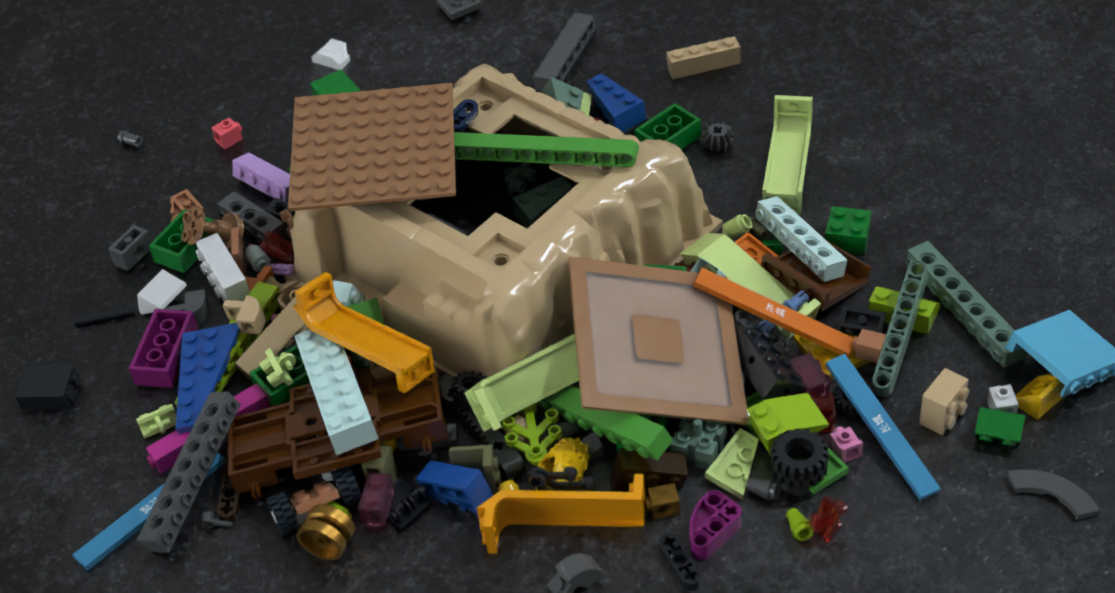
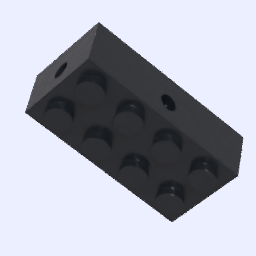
[735,325,808,400]

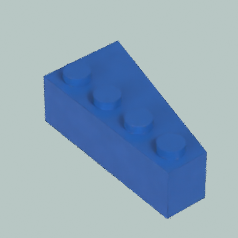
[587,73,647,132]

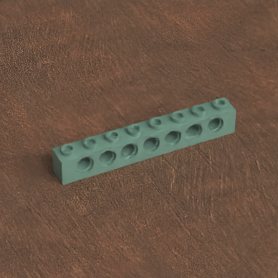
[906,241,1026,368]

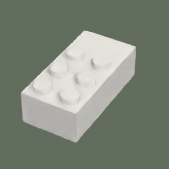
[195,233,250,301]

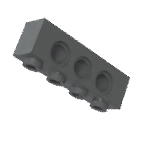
[217,191,287,247]

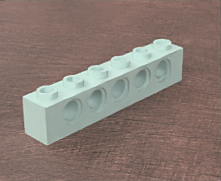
[755,196,847,282]

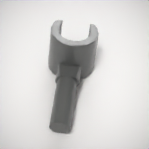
[202,511,233,529]

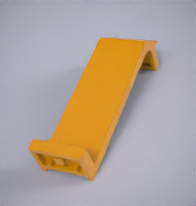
[293,272,435,393]
[476,474,646,554]

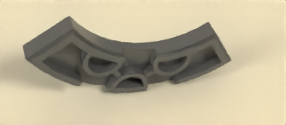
[1007,469,1100,520]

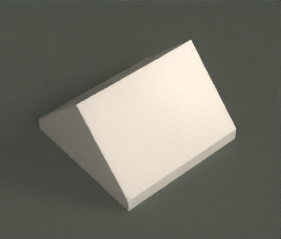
[137,269,187,314]

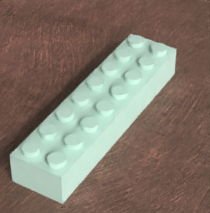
[294,330,379,455]

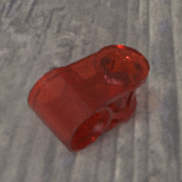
[810,392,836,434]

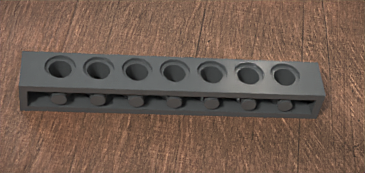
[136,392,241,553]

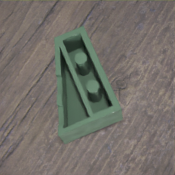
[542,77,583,111]
[512,176,572,229]

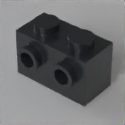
[839,305,886,336]

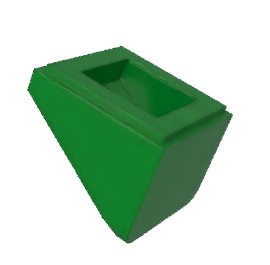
[762,239,783,255]

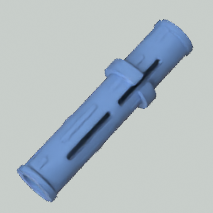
[755,290,809,332]

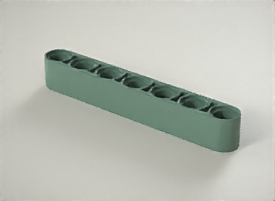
[873,260,928,397]

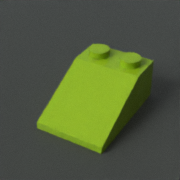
[747,393,829,455]

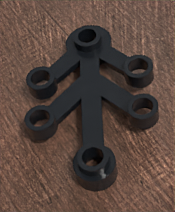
[527,467,596,491]

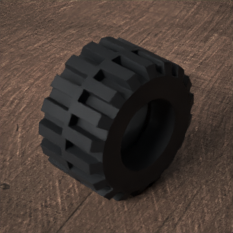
[771,428,828,490]

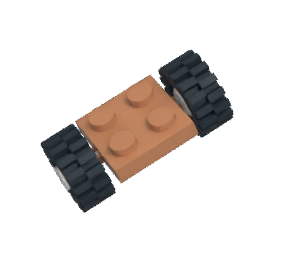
[267,466,363,536]

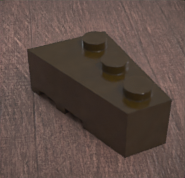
[609,447,688,492]

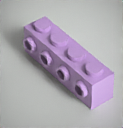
[233,153,290,202]

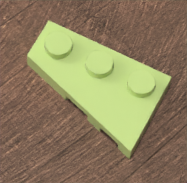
[705,428,759,500]

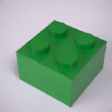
[825,206,871,255]

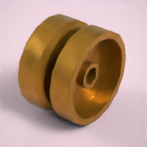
[297,504,355,560]

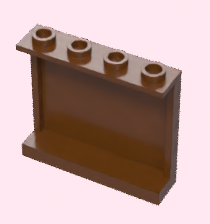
[761,239,872,311]

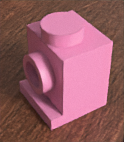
[830,427,863,463]

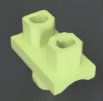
[259,348,296,388]
[136,404,177,439]

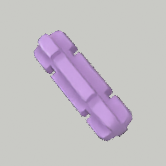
[267,264,295,276]

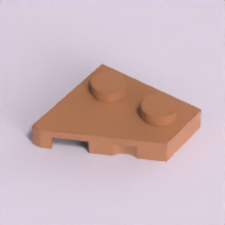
[170,189,206,222]

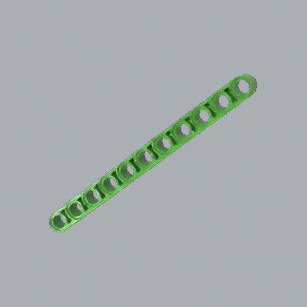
[454,132,640,167]

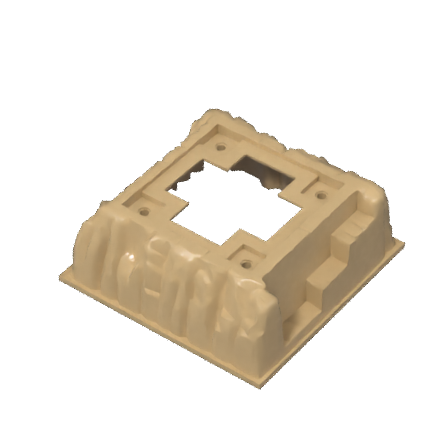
[284,64,723,418]

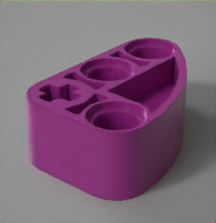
[689,490,742,561]

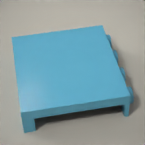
[1006,310,1115,397]

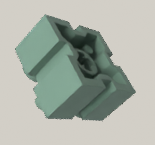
[670,419,727,470]

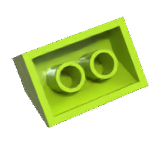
[868,286,941,335]

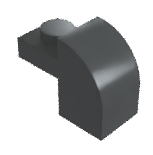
[165,289,209,325]
[547,553,603,593]

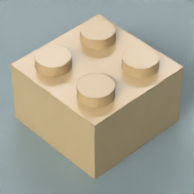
[920,368,969,435]

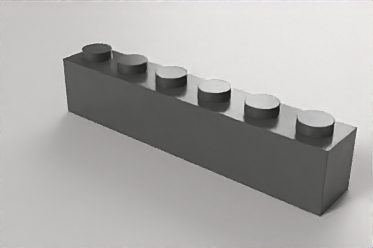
[533,13,595,91]

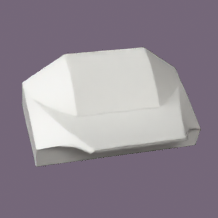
[312,39,350,70]

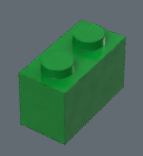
[975,407,1025,447]

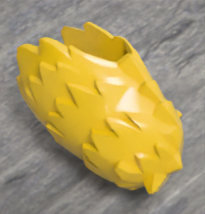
[535,438,590,491]

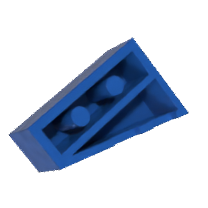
[416,461,493,518]

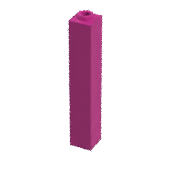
[146,384,270,474]

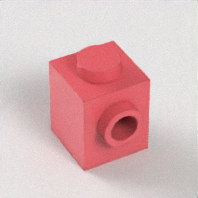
[211,118,243,149]

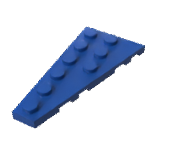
[176,323,241,434]

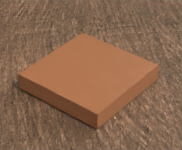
[231,227,247,276]

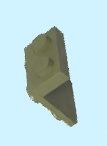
[449,445,501,493]

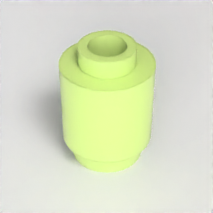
[722,214,752,239]

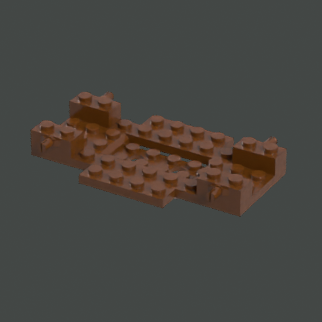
[228,364,449,499]

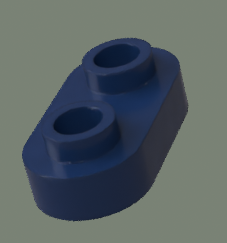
[454,99,479,132]

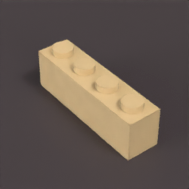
[667,36,741,79]

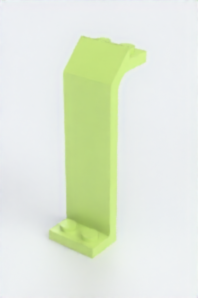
[762,95,813,215]
[680,233,821,342]
[464,333,579,432]

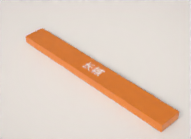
[693,267,854,357]

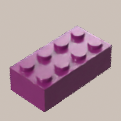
[128,309,198,388]

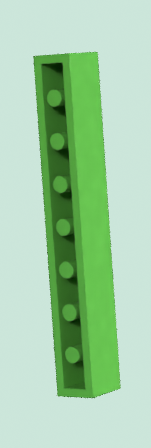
[536,385,673,460]

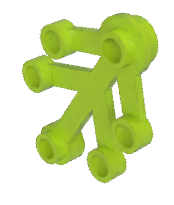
[502,403,562,466]

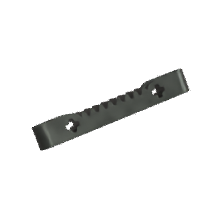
[439,373,526,481]

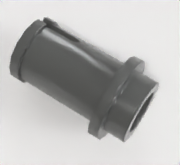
[118,130,142,147]

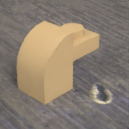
[223,295,265,335]

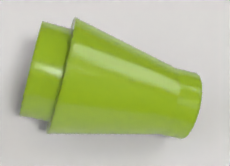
[786,508,814,541]

